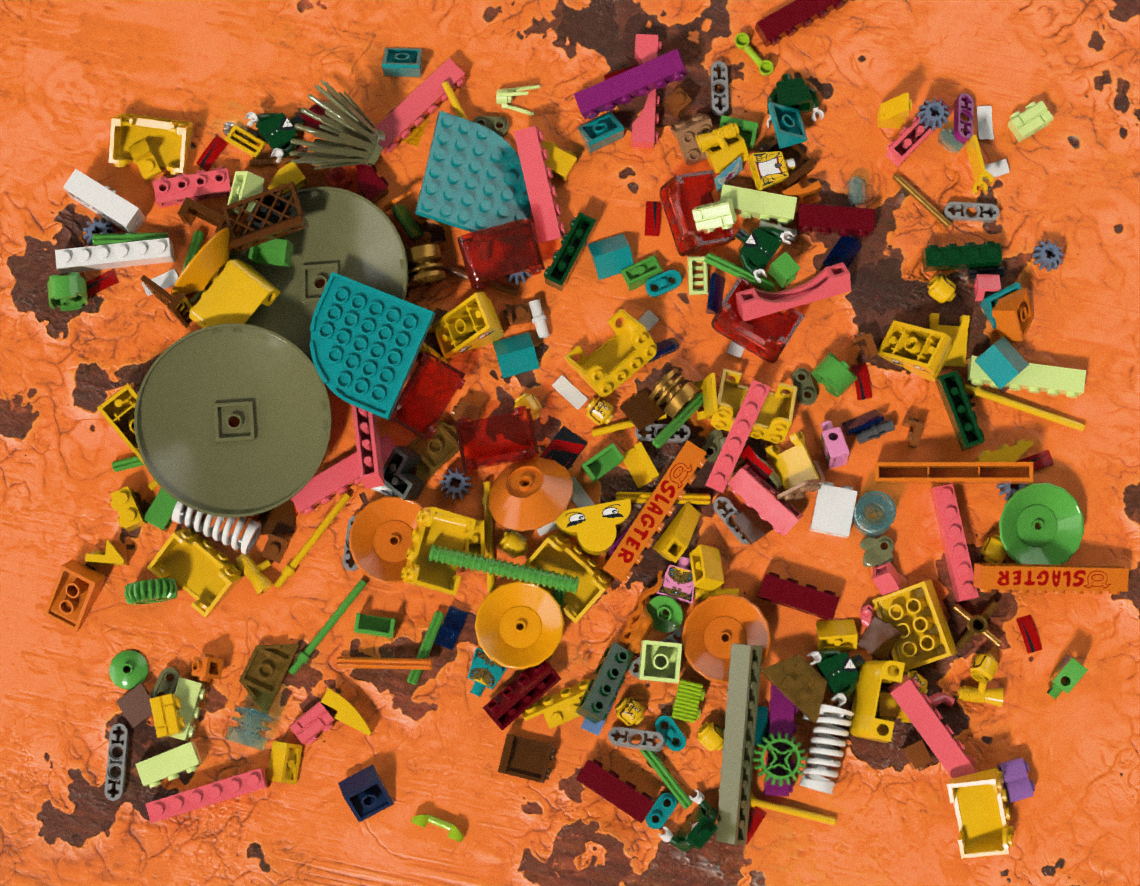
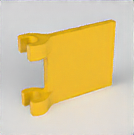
[966,135,994,195]
[929,313,970,367]
[694,373,718,421]
[765,432,820,491]

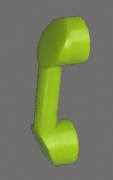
[734,33,774,76]
[411,814,464,842]

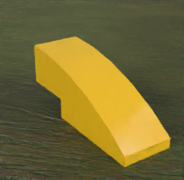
[321,688,372,736]

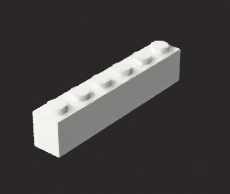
[55,238,175,274]

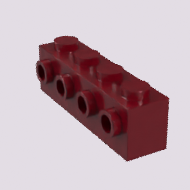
[796,204,875,238]
[757,572,840,621]
[483,660,561,731]
[575,759,655,823]

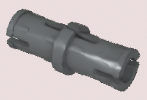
[855,419,895,444]

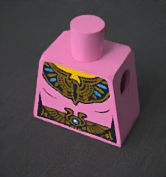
[820,420,850,470]
[656,556,694,605]

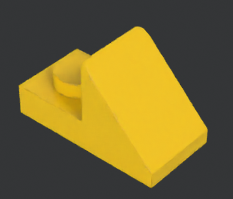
[128,139,162,181]
[465,520,485,557]
[85,540,128,566]

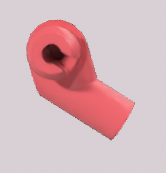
[860,605,873,627]
[929,692,955,710]

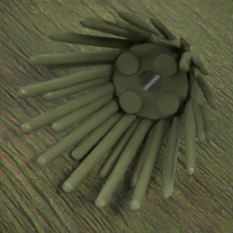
[289,79,385,169]

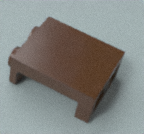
[759,135,817,190]
[178,197,231,237]
[498,734,556,783]

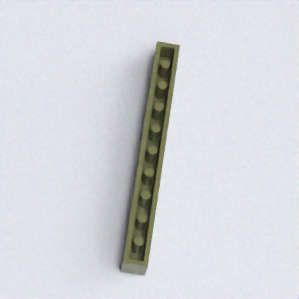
[716,643,762,845]

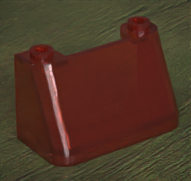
[659,170,736,257]
[457,218,546,290]
[711,277,805,363]
[386,351,466,441]
[454,406,539,471]

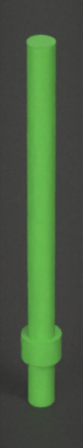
[288,579,367,676]

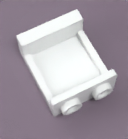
[809,482,858,539]

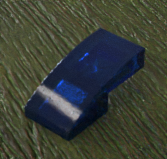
[435,605,469,650]

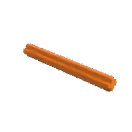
[337,657,433,670]

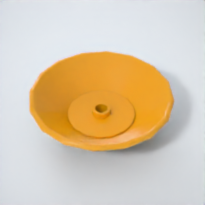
[171,227,230,297]
[475,581,564,670]

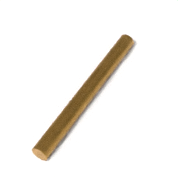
[892,173,952,229]

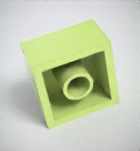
[638,640,682,683]

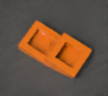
[781,180,822,199]

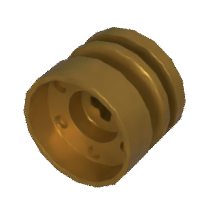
[406,244,447,288]
[649,368,700,419]

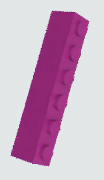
[574,49,689,119]
[763,683,798,797]

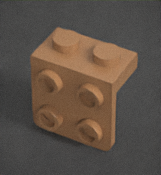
[670,113,714,166]
[777,461,826,501]

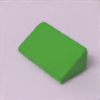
[391,205,424,242]
[620,255,663,291]

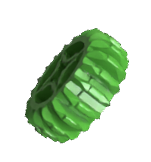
[124,578,178,605]
[753,732,807,786]

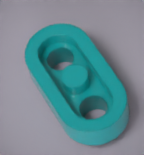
[645,270,682,297]
[655,715,686,751]
[645,793,677,829]

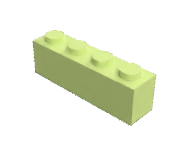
[719,184,797,225]

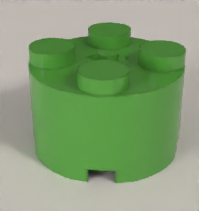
[47,272,88,311]
[811,352,857,398]

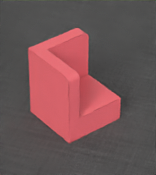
[974,274,1001,301]
[872,561,901,596]

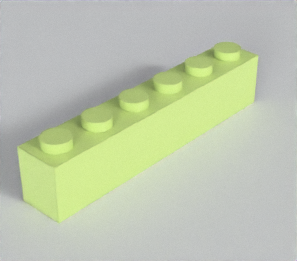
[966,355,1086,398]

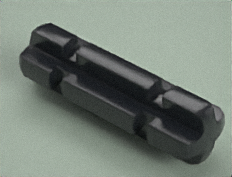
[968,266,1006,280]

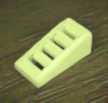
[687,256,708,295]

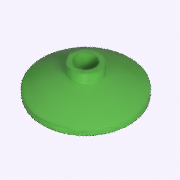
[647,595,683,633]
[109,650,148,690]

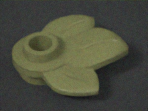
[701,429,727,462]
[859,536,894,567]

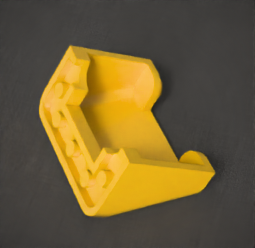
[109,113,193,175]

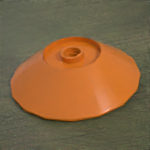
[488,457,573,531]
[349,496,423,584]
[681,594,771,684]

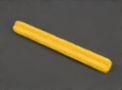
[615,492,711,505]

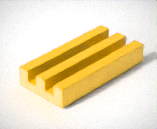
[225,124,267,159]

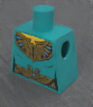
[468,647,508,697]

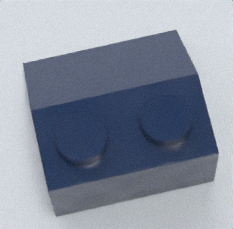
[338,764,394,822]

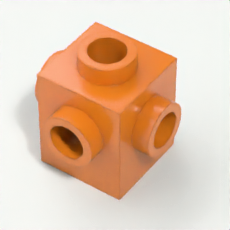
[191,653,224,682]

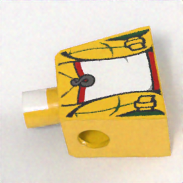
[747,151,795,191]

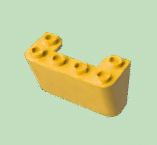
[189,259,281,328]
[564,309,657,397]
[711,368,798,444]
[401,507,476,596]
[147,528,244,618]
[525,533,612,623]
[849,660,905,743]
[947,767,1014,858]

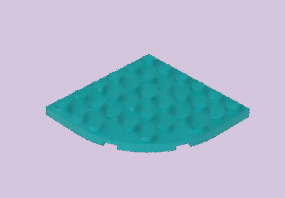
[415,111,531,249]
[310,272,436,420]

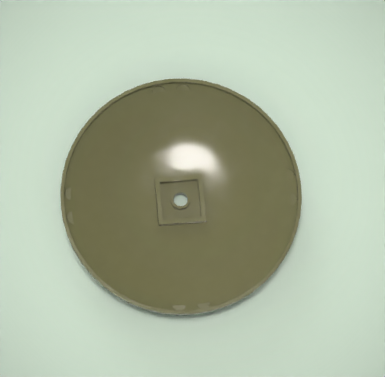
[229,187,409,365]
[134,324,331,517]

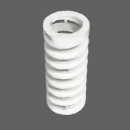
[172,501,262,555]
[799,704,854,795]

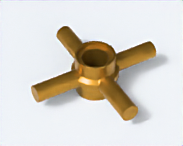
[952,601,1002,650]

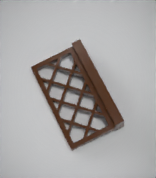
[222,181,309,252]
[140,275,193,328]

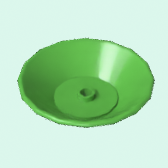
[999,483,1084,564]

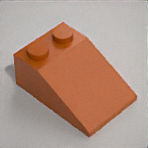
[43,559,106,632]

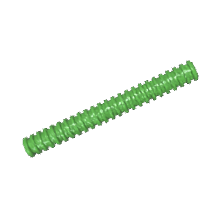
[428,544,579,594]

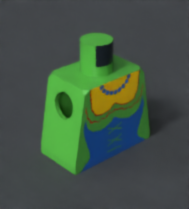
[1046,655,1088,699]

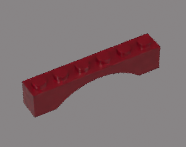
[301,104,389,204]

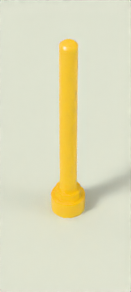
[749,793,836,825]

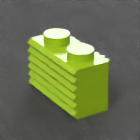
[671,679,706,723]

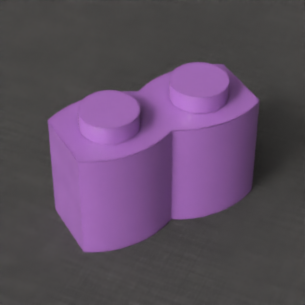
[997,758,1035,803]

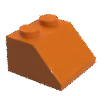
[992,288,1033,341]

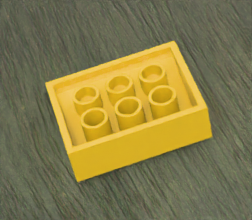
[872,580,958,674]

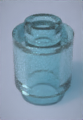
[938,127,966,154]
[847,176,867,205]

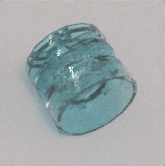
[852,491,896,537]
[225,706,275,751]

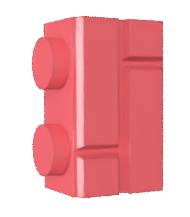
[289,701,335,745]

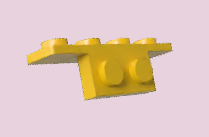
[522,679,591,729]

